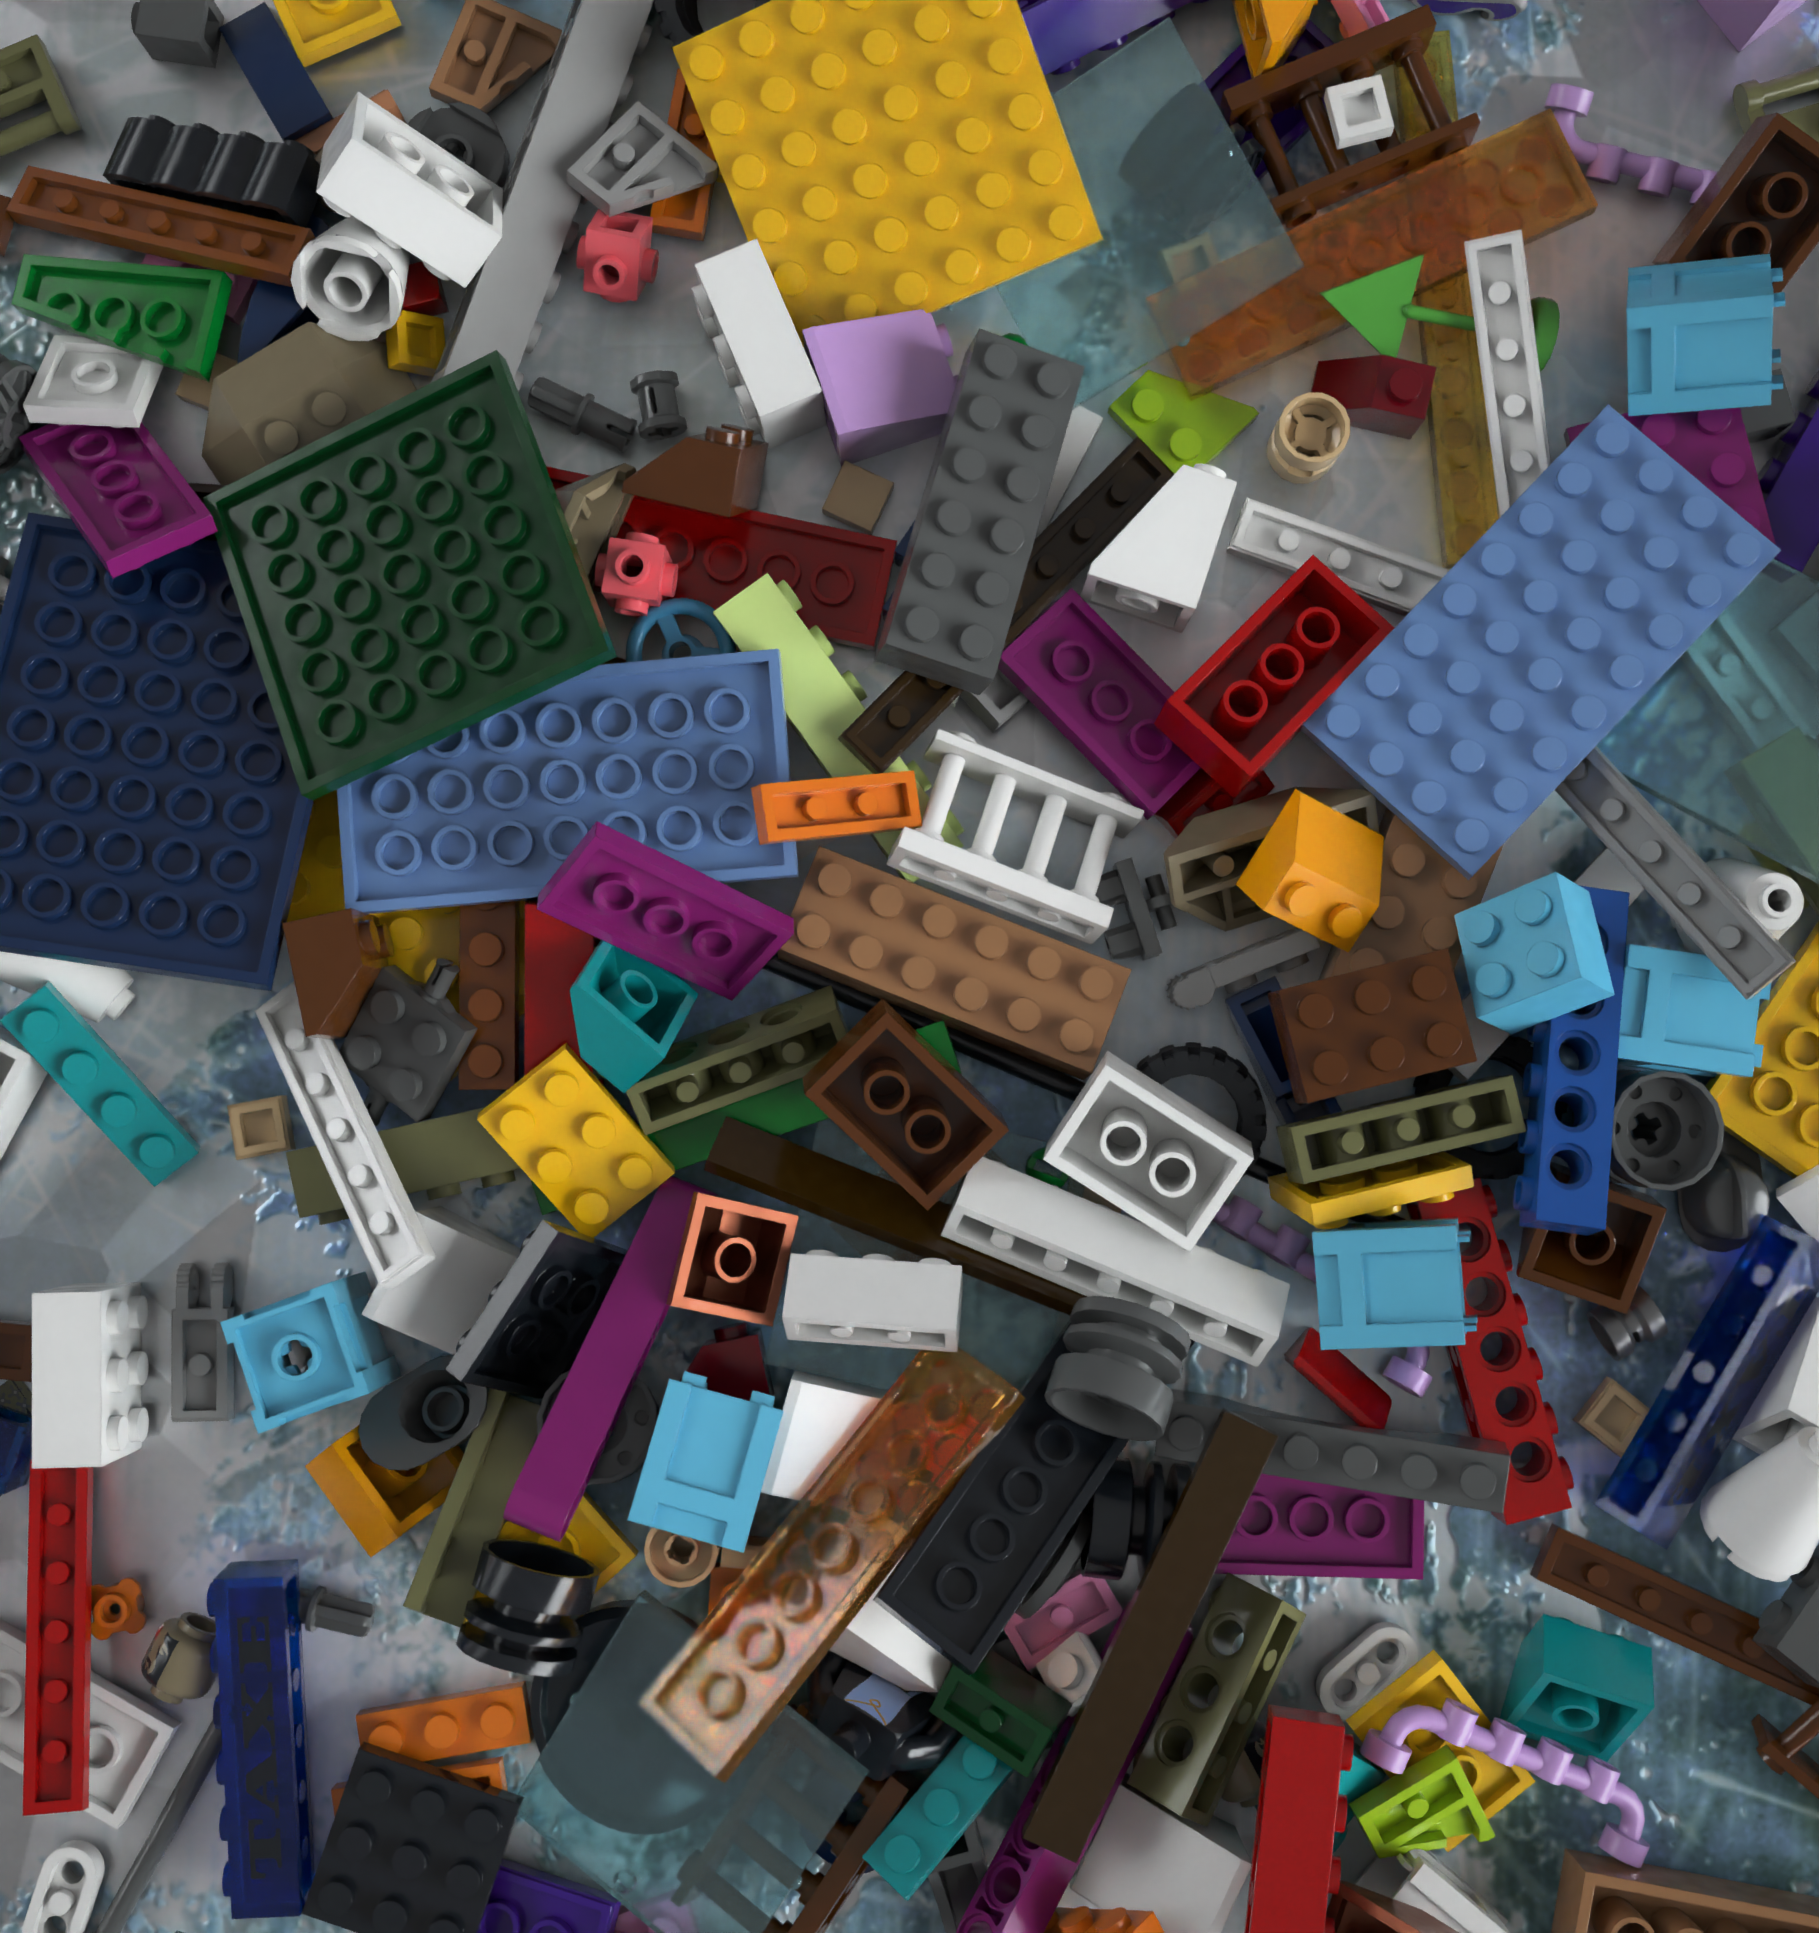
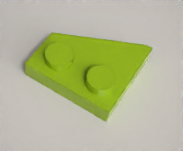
[1107,370,1259,474]
[1349,1744,1496,1859]

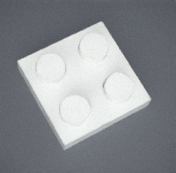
[23,335,163,428]

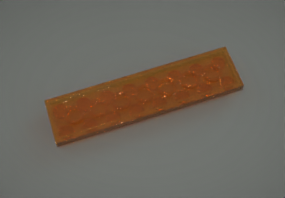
[1146,108,1598,401]
[638,1347,1025,1783]

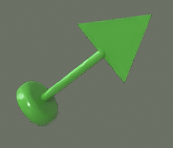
[1319,254,1560,372]

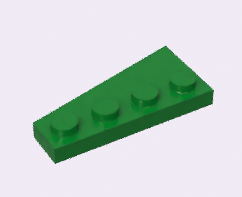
[11,254,233,382]

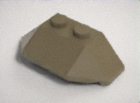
[201,322,417,485]
[555,463,637,591]
[1163,787,1379,932]

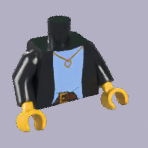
[807,1647,960,1781]

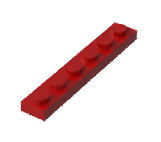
[23,1459,93,1816]

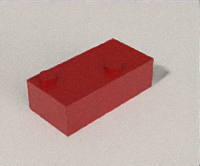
[1154,555,1395,799]

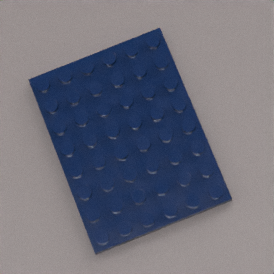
[0,512,314,991]

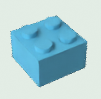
[1454,872,1615,1034]

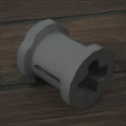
[630,370,688,440]

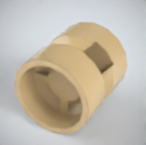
[1267,392,1350,484]
[644,1527,722,1588]

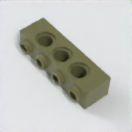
[626,985,849,1135]
[1276,1075,1526,1184]
[1127,1572,1307,1827]

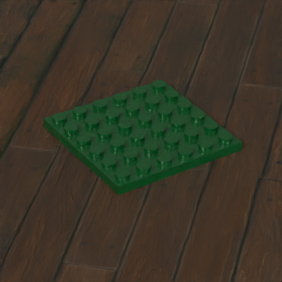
[203,350,617,800]

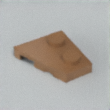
[429,0,562,114]

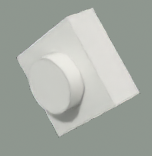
[1324,74,1395,150]
[1036,1631,1102,1717]

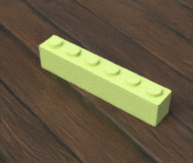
[713,573,964,883]

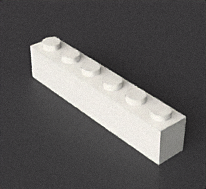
[941,1157,1291,1367]

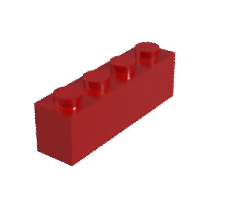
[524,899,604,1085]
[1244,1704,1354,1933]

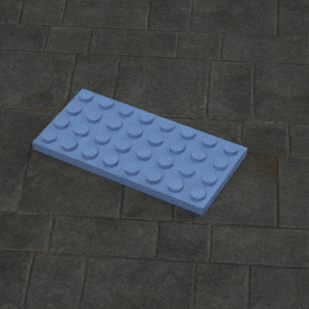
[1300,404,1781,880]
[337,649,799,914]

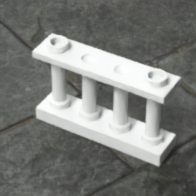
[886,729,1144,945]

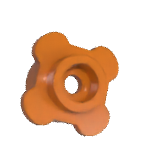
[91,1577,147,1640]

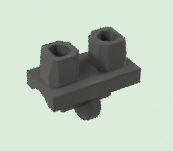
[1095,857,1177,961]

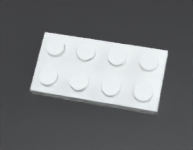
[0,1619,181,1829]

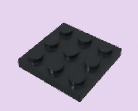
[445,1219,627,1400]
[302,1742,524,1933]

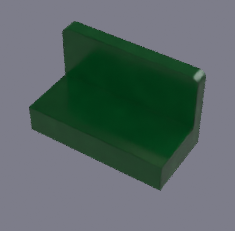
[929,1649,1072,1778]

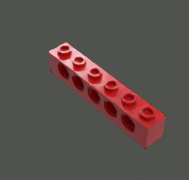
[1406,1177,1574,1525]

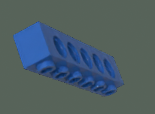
[1513,886,1630,1236]

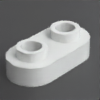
[1316,1622,1418,1722]
[22,1840,105,1933]

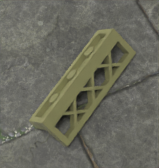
[403,1388,540,1627]

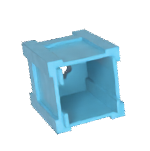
[1626,254,1786,416]
[1617,944,1771,1078]
[1312,1218,1478,1350]
[220,1271,402,1434]
[627,1371,784,1553]

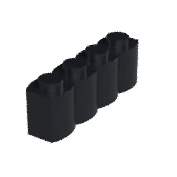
[103,115,320,228]

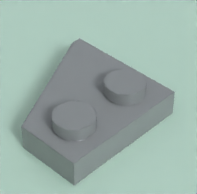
[567,101,719,217]

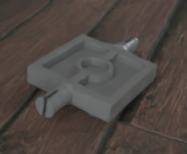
[339,958,478,1126]

